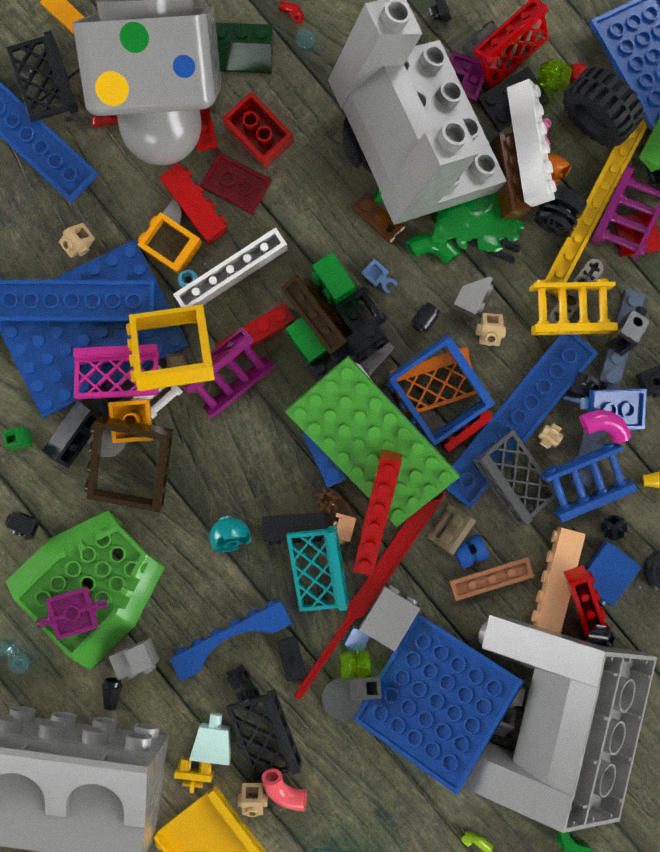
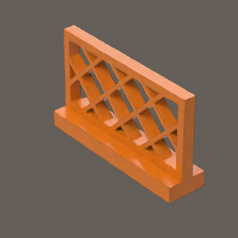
[388,347,477,417]

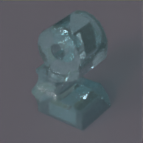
[0,639,33,673]

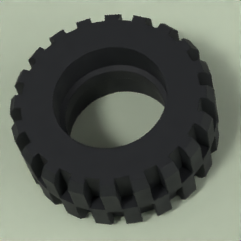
[563,67,644,147]

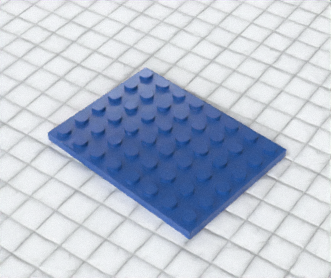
[0,239,190,419]

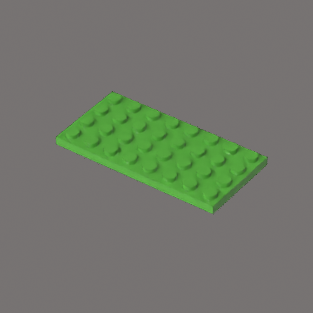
[285,356,460,527]

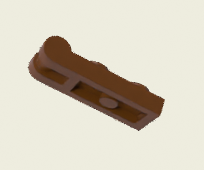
[352,192,406,245]

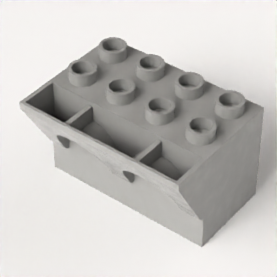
[0,706,169,852]

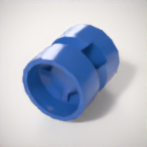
[454,534,489,569]

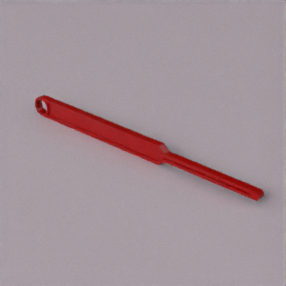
[295,490,445,699]

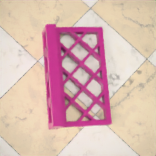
[73,344,160,399]

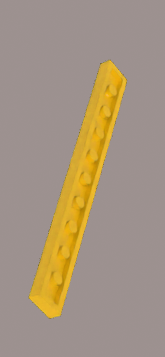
[544,119,648,297]

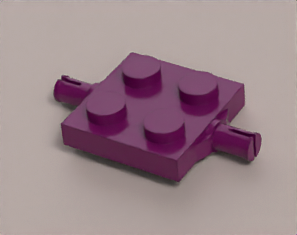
[36,586,108,640]

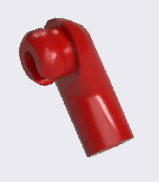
[279,1,304,24]

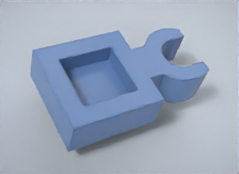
[361,258,397,295]

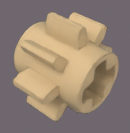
[538,423,564,449]

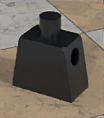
[605,306,650,356]

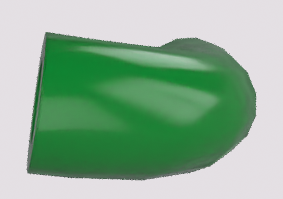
[406,233,461,265]

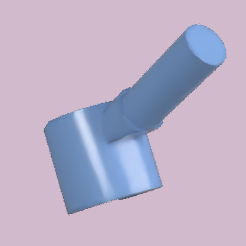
[563,394,589,410]

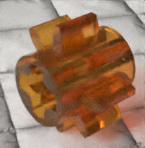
[314,488,339,513]

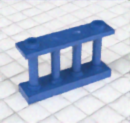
[540,442,638,522]

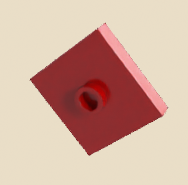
[614,212,660,257]

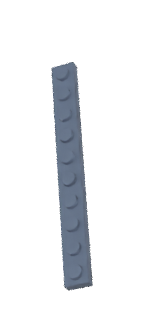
[569,289,646,487]

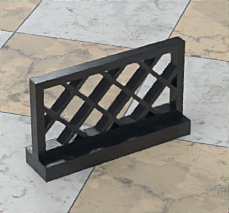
[6,30,79,122]
[226,689,302,782]

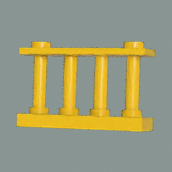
[529,279,618,335]

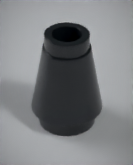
[102,677,123,711]

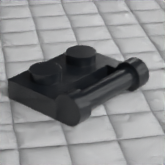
[334,287,387,333]

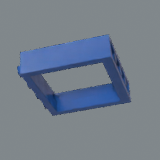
[386,334,495,446]

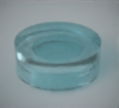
[296,29,316,52]

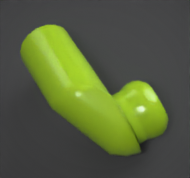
[461,831,493,852]

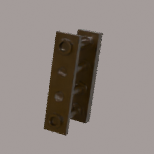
[280,275,351,355]

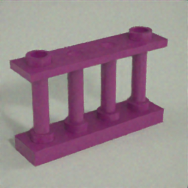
[591,166,660,262]
[183,327,275,419]

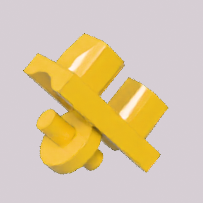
[174,757,214,794]

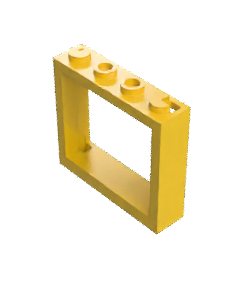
[126,304,215,391]

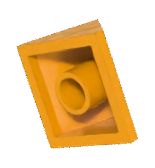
[108,398,154,443]

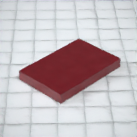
[200,152,272,216]

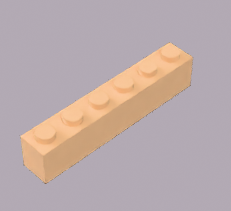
[531,527,586,634]

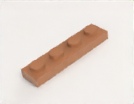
[449,557,534,601]

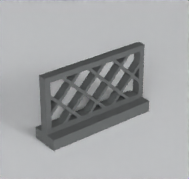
[472,430,556,525]

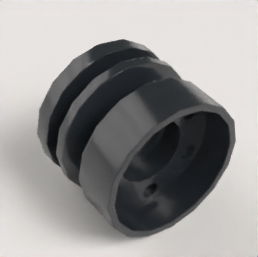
[533,185,588,238]

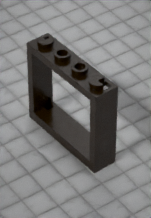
[85,416,174,513]

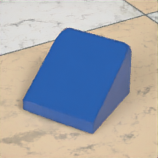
[344,625,370,653]

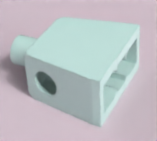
[190,713,231,766]

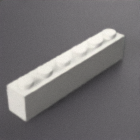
[507,79,556,207]
[173,227,288,307]

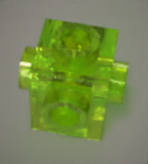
[537,59,572,92]

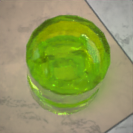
[340,651,371,679]

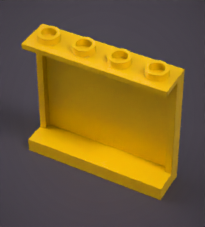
[153,785,266,852]

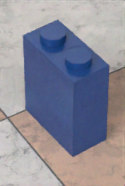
[584,541,642,607]

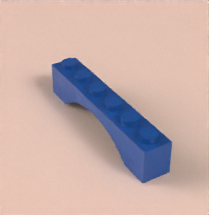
[170,599,293,681]

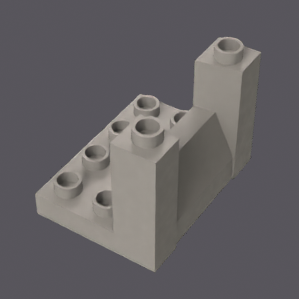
[328,0,507,225]
[463,615,657,833]

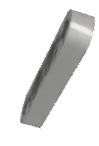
[549,259,603,324]

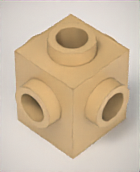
[59,223,95,258]
[476,313,506,346]
[238,783,268,817]

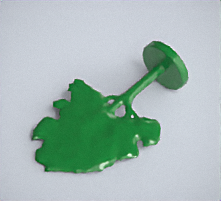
[374,187,524,253]

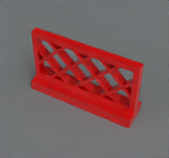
[473,0,549,89]

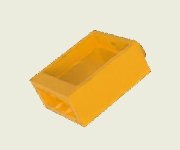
[137,212,203,275]

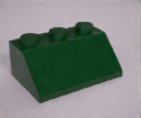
[216,22,273,73]

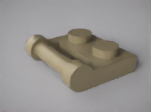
[425,503,476,555]

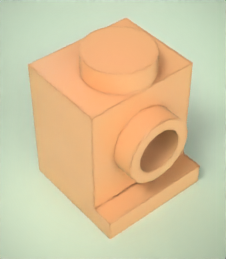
[333,513,356,545]

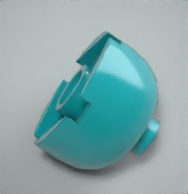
[209,516,251,553]

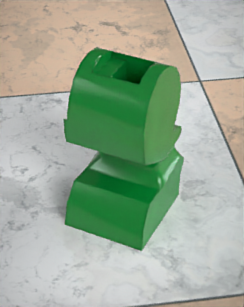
[1,427,33,452]

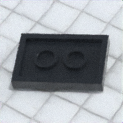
[477,67,549,132]

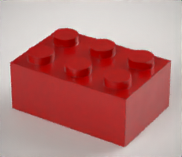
[222,91,294,169]

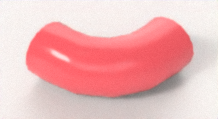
[262,768,307,812]

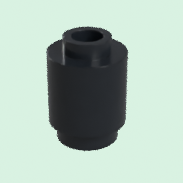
[411,302,440,333]

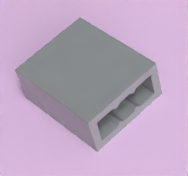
[359,585,420,652]

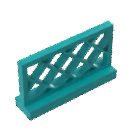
[286,525,349,612]

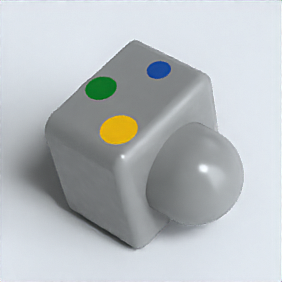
[72,0,222,165]

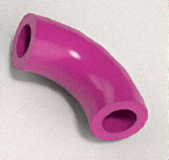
[579,410,631,444]

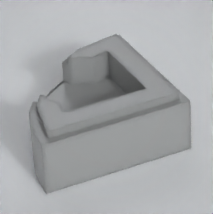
[163,199,182,225]

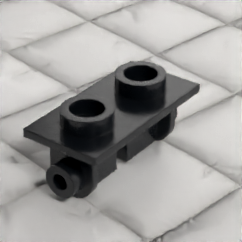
[226,664,260,708]

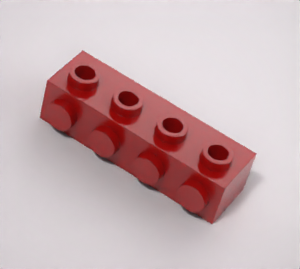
[564,565,611,642]

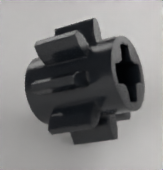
[601,515,628,540]
[589,624,616,648]

